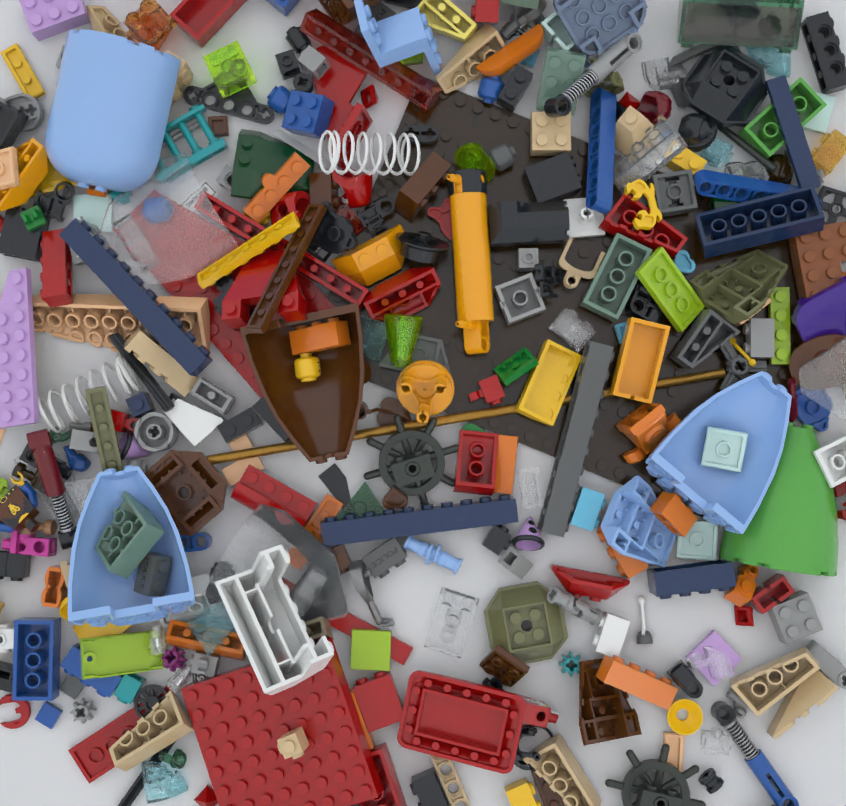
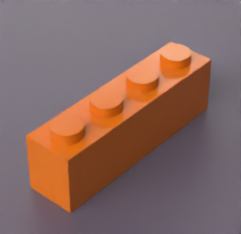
[165,620,246,661]
[595,655,678,710]

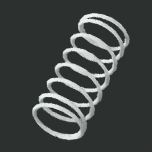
[318,130,421,176]
[38,354,141,434]

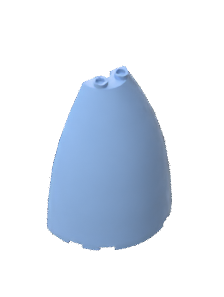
[645,371,792,534]
[68,465,195,627]

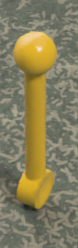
[729,337,756,366]

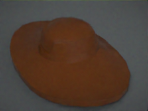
[789,334,846,390]

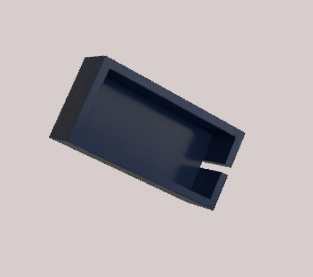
[646,559,736,599]

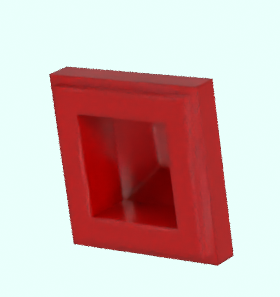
[360,85,379,109]
[619,92,640,110]
[734,605,754,626]
[194,785,218,806]

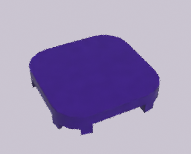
[791,276,846,342]

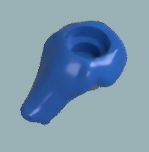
[63,445,91,472]

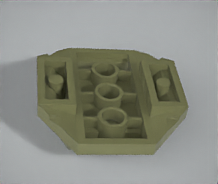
[484,581,568,664]

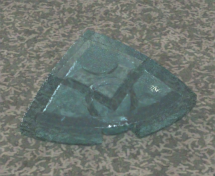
[746,35,791,78]
[360,315,391,363]
[142,761,188,804]

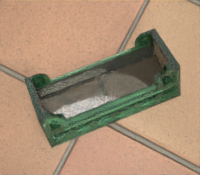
[676,0,805,53]

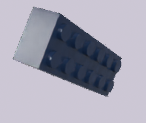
[695,185,825,259]

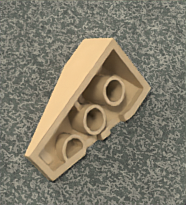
[435,23,506,94]

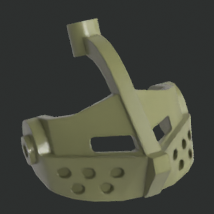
[584,57,625,98]

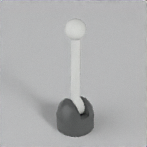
[637,596,653,644]

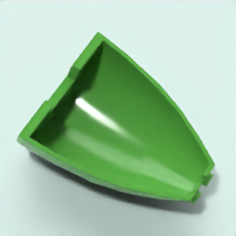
[719,422,839,577]

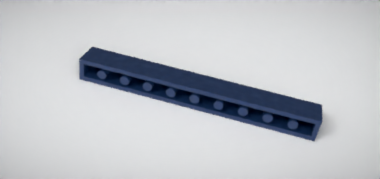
[59,218,213,377]
[320,494,518,547]

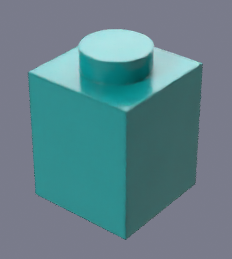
[113,673,147,704]

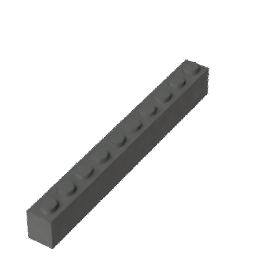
[537,340,614,537]

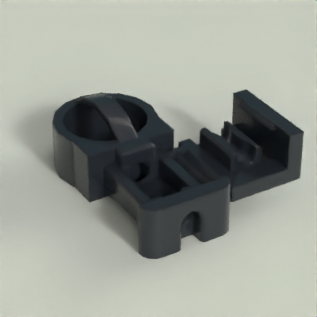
[32,181,75,222]

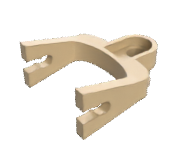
[558,237,605,289]

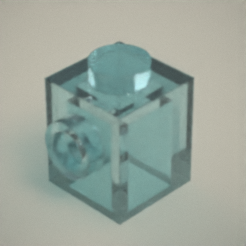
[701,137,734,168]

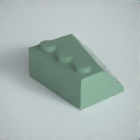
[95,491,165,579]

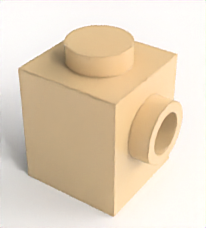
[277,726,310,759]

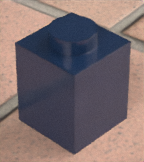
[125,392,156,418]

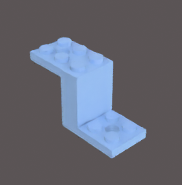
[354,0,443,75]

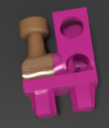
[1,519,57,557]

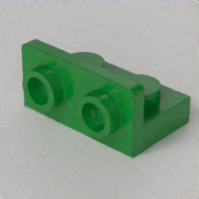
[493,347,539,386]

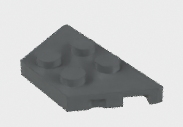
[379,332,452,376]

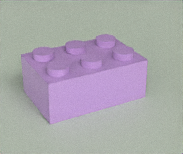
[19,0,90,41]

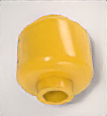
[294,353,321,382]

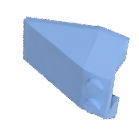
[600,475,677,568]

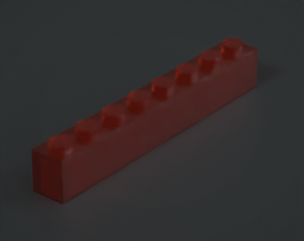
[299,9,442,111]

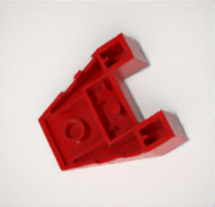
[221,249,306,329]

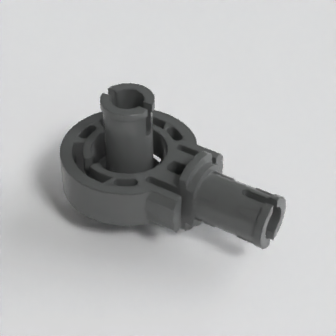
[499,0,547,41]

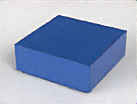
[35,701,63,729]

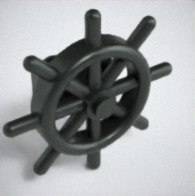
[363,414,459,505]
[605,744,706,806]

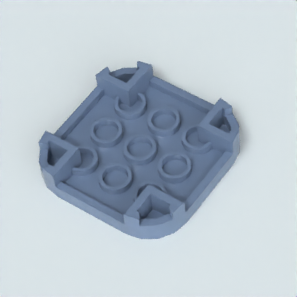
[553,0,648,55]

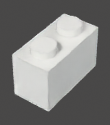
[591,611,630,657]

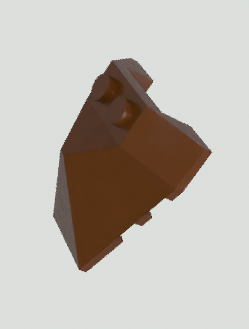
[579,658,642,746]

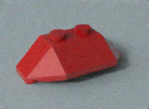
[363,266,441,323]
[550,564,630,602]

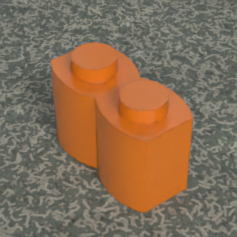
[41,565,68,608]

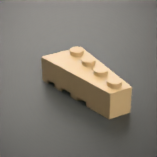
[124,326,199,397]
[730,646,820,717]

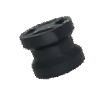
[293,73,314,93]
[698,768,724,794]

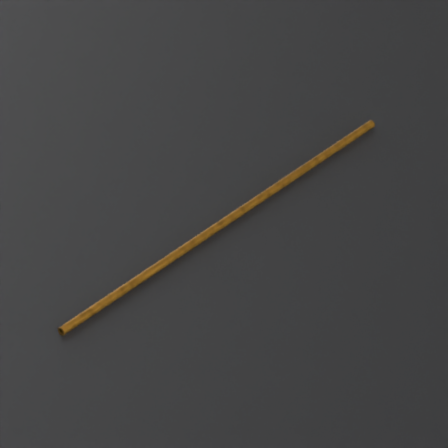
[207,368,726,464]

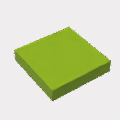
[350,628,392,671]

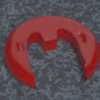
[0,694,31,729]

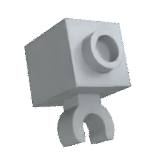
[189,651,221,677]

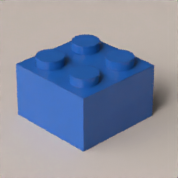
[281,90,335,140]

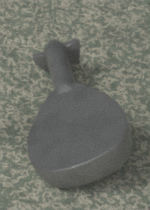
[349,560,395,627]

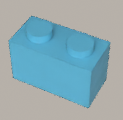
[569,486,606,532]

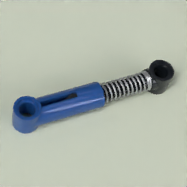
[711,701,799,806]

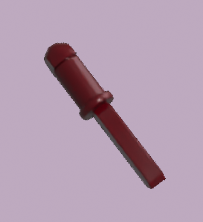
[787,378,798,422]

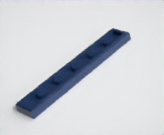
[765,75,821,188]

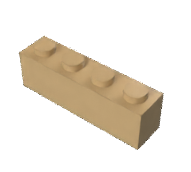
[109,690,194,772]
[523,733,602,806]

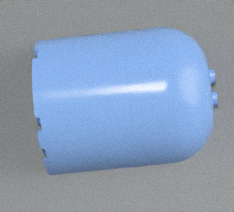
[45,29,181,193]

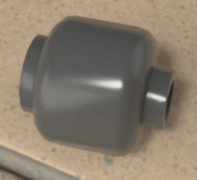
[487,142,517,171]

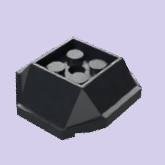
[680,46,768,127]

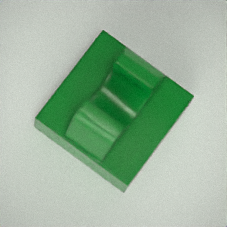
[20,205,48,232]

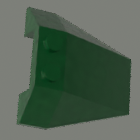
[231,129,314,199]

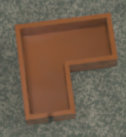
[788,221,846,300]

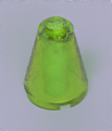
[384,314,423,367]

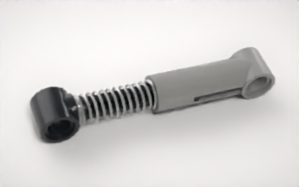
[544,33,643,118]

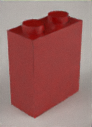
[353,671,406,733]

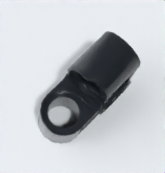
[625,279,664,324]
[666,660,703,698]

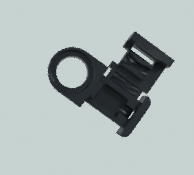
[356,196,395,238]
[534,263,563,299]

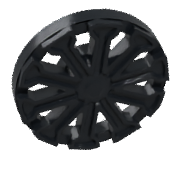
[134,684,168,718]

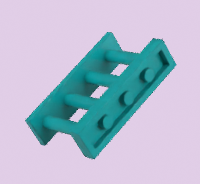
[156,104,228,185]

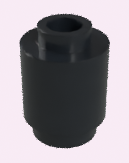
[285,26,313,54]

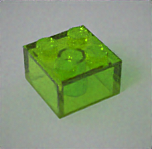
[203,40,257,98]

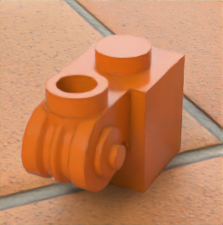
[723,564,759,607]

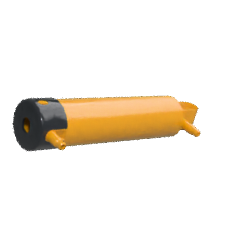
[446,169,494,355]

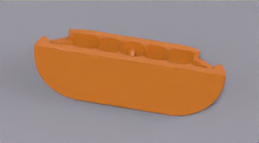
[476,24,544,77]

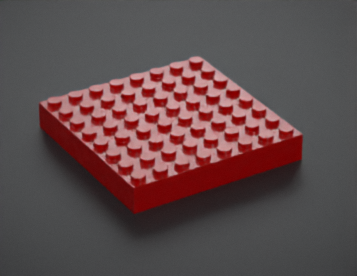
[181,637,383,806]

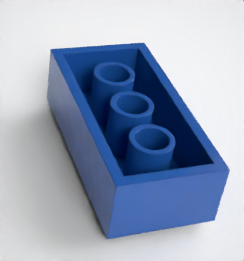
[12,617,61,701]

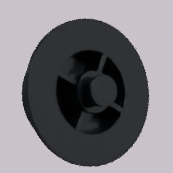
[396,231,450,263]

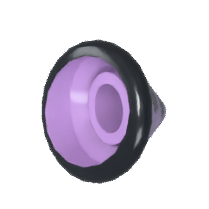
[118,430,150,460]
[512,517,545,551]

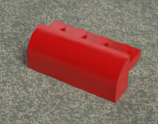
[231,464,317,528]

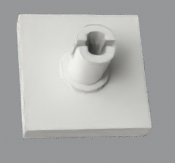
[563,198,605,238]

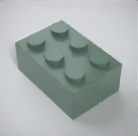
[536,47,586,116]

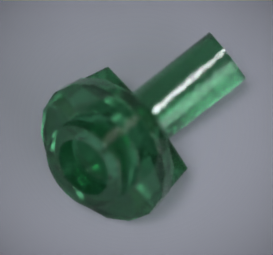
[49,427,72,445]
[157,749,187,769]

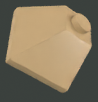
[615,105,662,164]

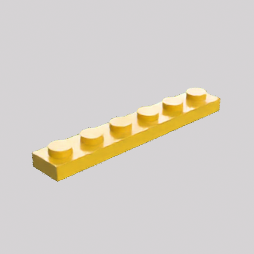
[197,211,300,289]

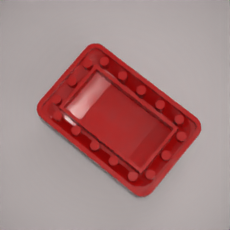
[397,670,526,774]

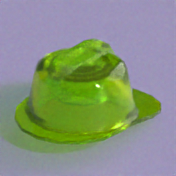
[454,142,496,181]

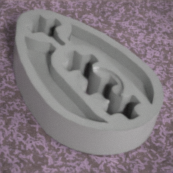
[4,93,44,132]

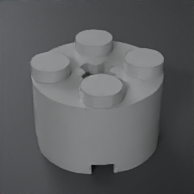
[134,412,178,452]

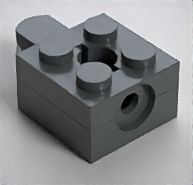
[638,169,698,217]

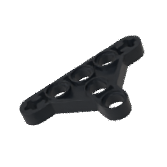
[183,59,274,125]

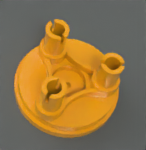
[396,360,455,423]

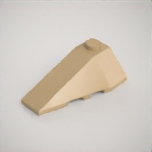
[86,5,138,46]
[767,670,839,739]

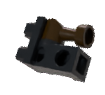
[12,443,73,494]

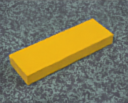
[0,43,46,99]

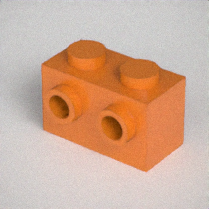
[649,491,698,537]

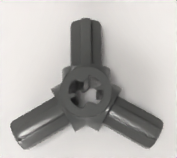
[719,340,767,390]

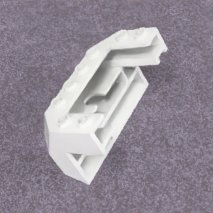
[214,544,334,695]

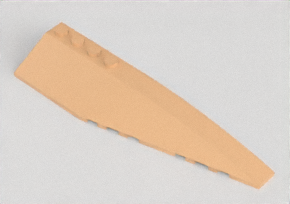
[0,294,210,356]

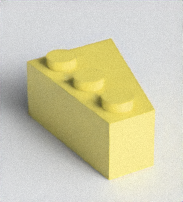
[417,0,479,44]

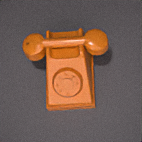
[615,403,681,464]

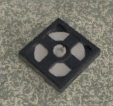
[818,186,846,225]

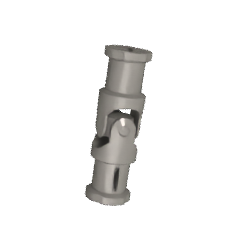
[547,586,603,626]

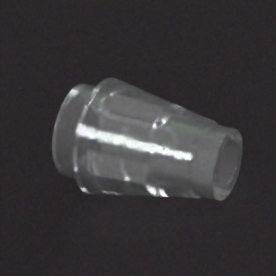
[148,625,168,655]
[166,664,193,695]

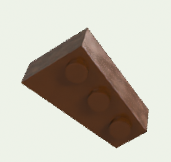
[395,151,452,221]

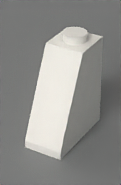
[163,398,226,447]

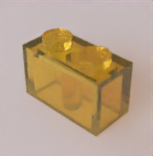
[811,129,846,176]

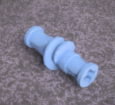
[403,536,463,575]

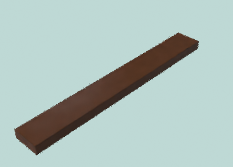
[245,204,327,334]

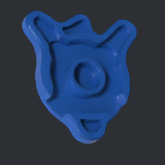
[787,385,832,432]

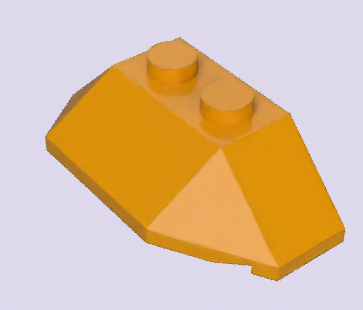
[0,138,48,212]
[332,224,405,286]

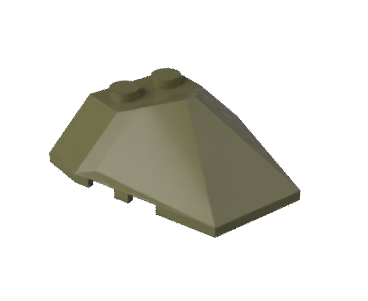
[689,249,788,324]

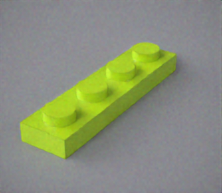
[768,287,791,365]

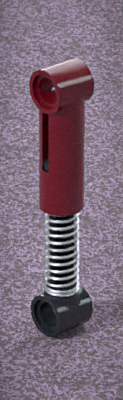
[26,428,77,550]

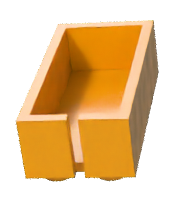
[609,317,671,404]

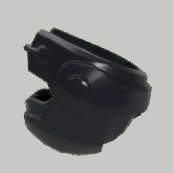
[678,113,717,152]

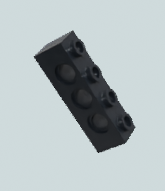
[800,11,846,95]

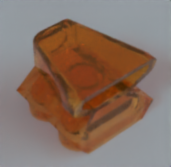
[123,0,177,51]

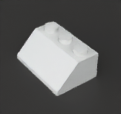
[160,573,220,627]

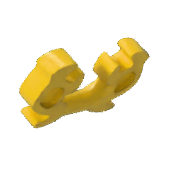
[624,179,662,230]

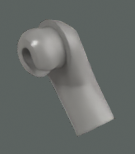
[726,688,747,718]

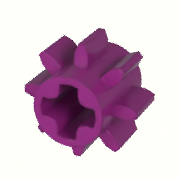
[161,646,187,672]

